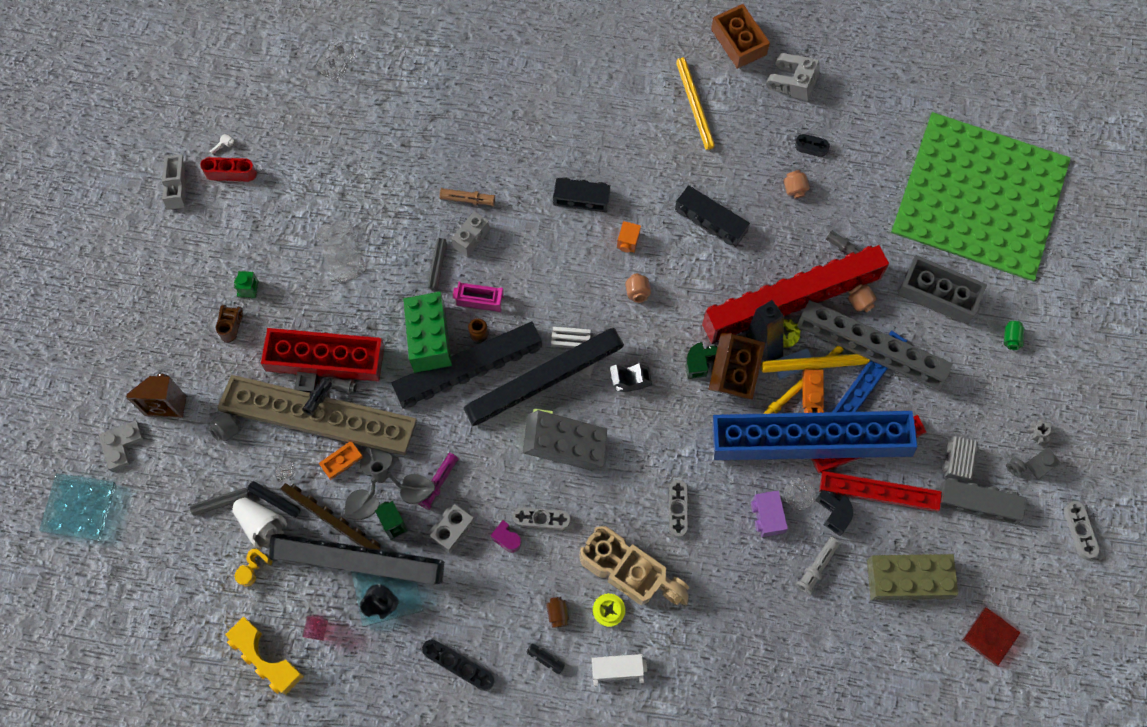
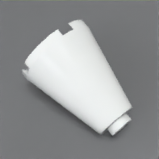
[232,498,287,550]

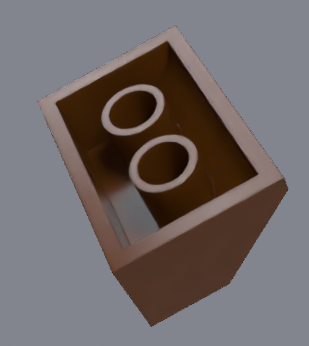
[126,374,187,418]

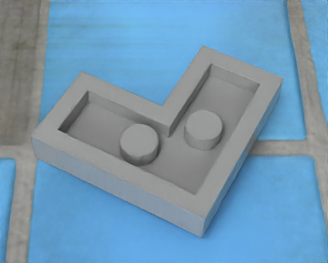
[98,421,144,471]

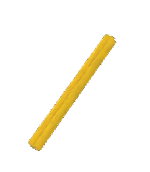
[676,57,715,150]
[760,354,870,373]

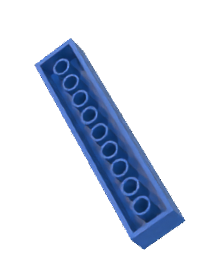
[712,411,917,460]

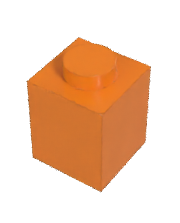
[617,221,641,253]

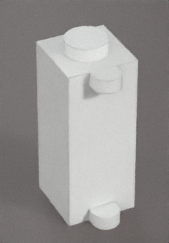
[592,654,647,687]

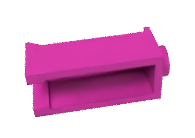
[453,281,504,312]

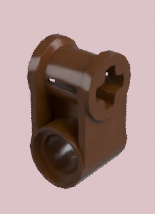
[216,304,243,343]

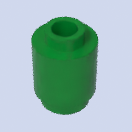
[1004,321,1025,350]

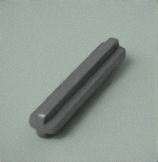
[427,238,447,290]
[190,488,249,516]

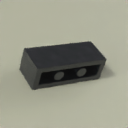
[553,177,611,213]

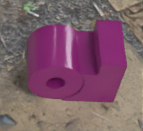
[490,520,521,553]

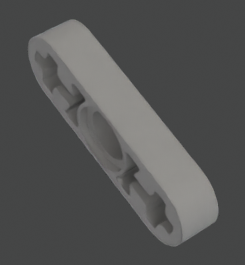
[669,480,688,538]
[1064,501,1099,560]
[512,507,570,531]

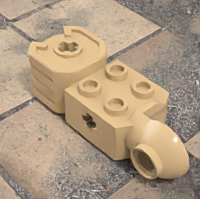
[579,526,689,605]

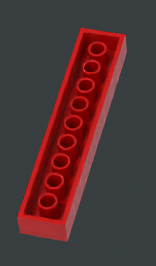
[702,245,889,344]

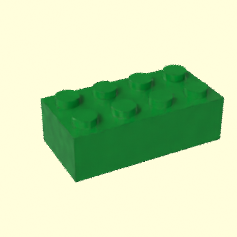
[403,291,452,373]

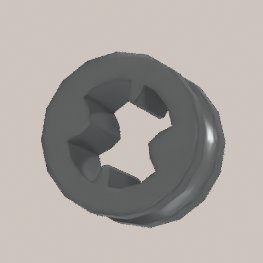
[1006,457,1027,477]

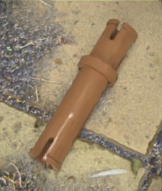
[439,188,496,207]

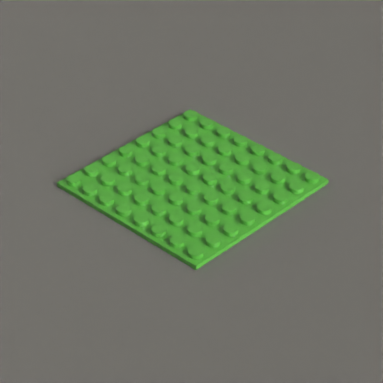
[891,112,1071,282]

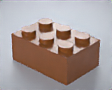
[711,4,770,69]

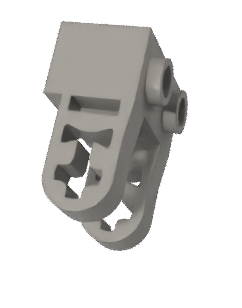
[766,53,820,101]

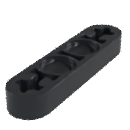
[422,639,494,691]

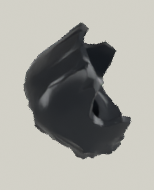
[360,584,399,619]

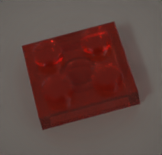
[962,607,1021,666]

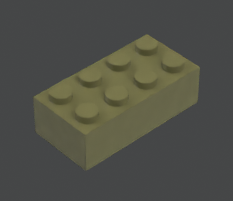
[867,554,958,600]

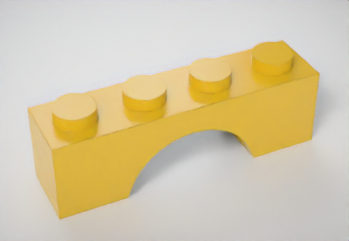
[225,616,304,695]

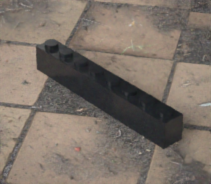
[391,321,542,408]

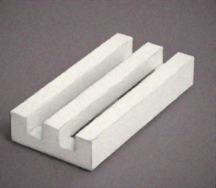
[551,327,591,348]

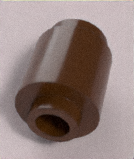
[468,318,489,343]
[546,597,569,628]

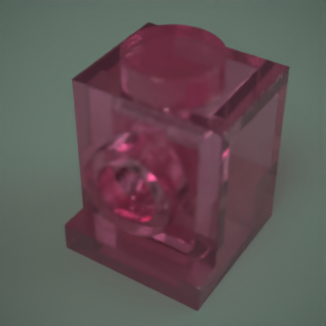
[302,614,328,641]

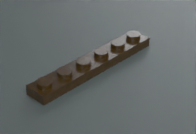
[281,483,382,550]

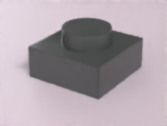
[294,372,318,393]

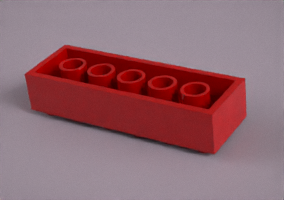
[260,328,385,382]

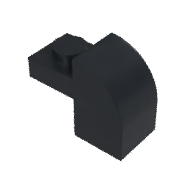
[610,363,652,392]
[815,490,853,536]

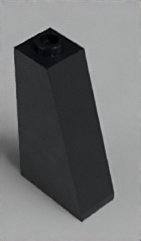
[746,300,784,361]

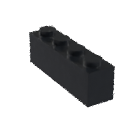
[675,185,750,247]

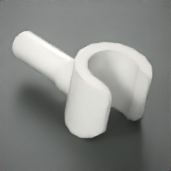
[210,134,234,154]

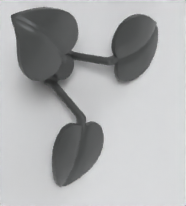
[344,447,435,520]

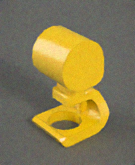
[234,549,272,587]

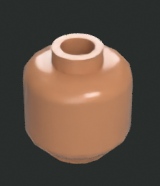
[784,170,810,199]
[625,274,651,303]
[848,284,877,312]

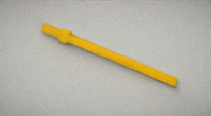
[763,346,843,414]

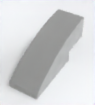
[162,154,186,210]

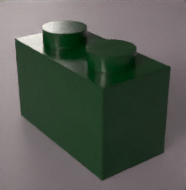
[375,501,408,540]

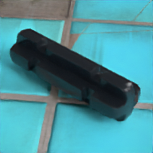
[527,643,565,674]

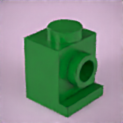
[234,271,258,298]

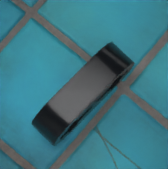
[795,134,830,157]

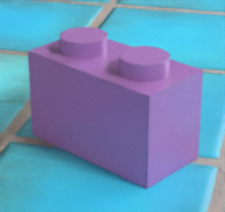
[751,490,788,538]

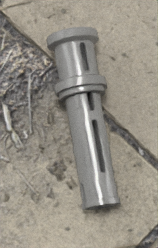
[796,537,841,595]

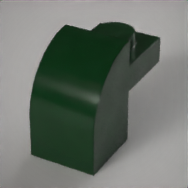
[685,342,718,379]

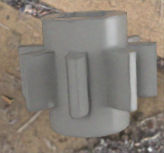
[1026,419,1054,445]

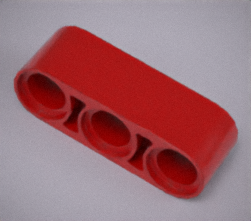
[200,157,257,182]

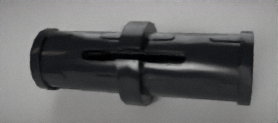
[302,378,332,416]

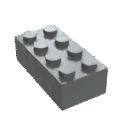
[897,255,987,325]
[523,410,607,471]

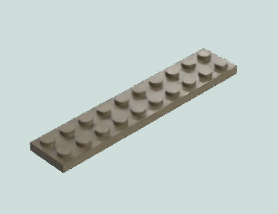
[217,375,417,456]

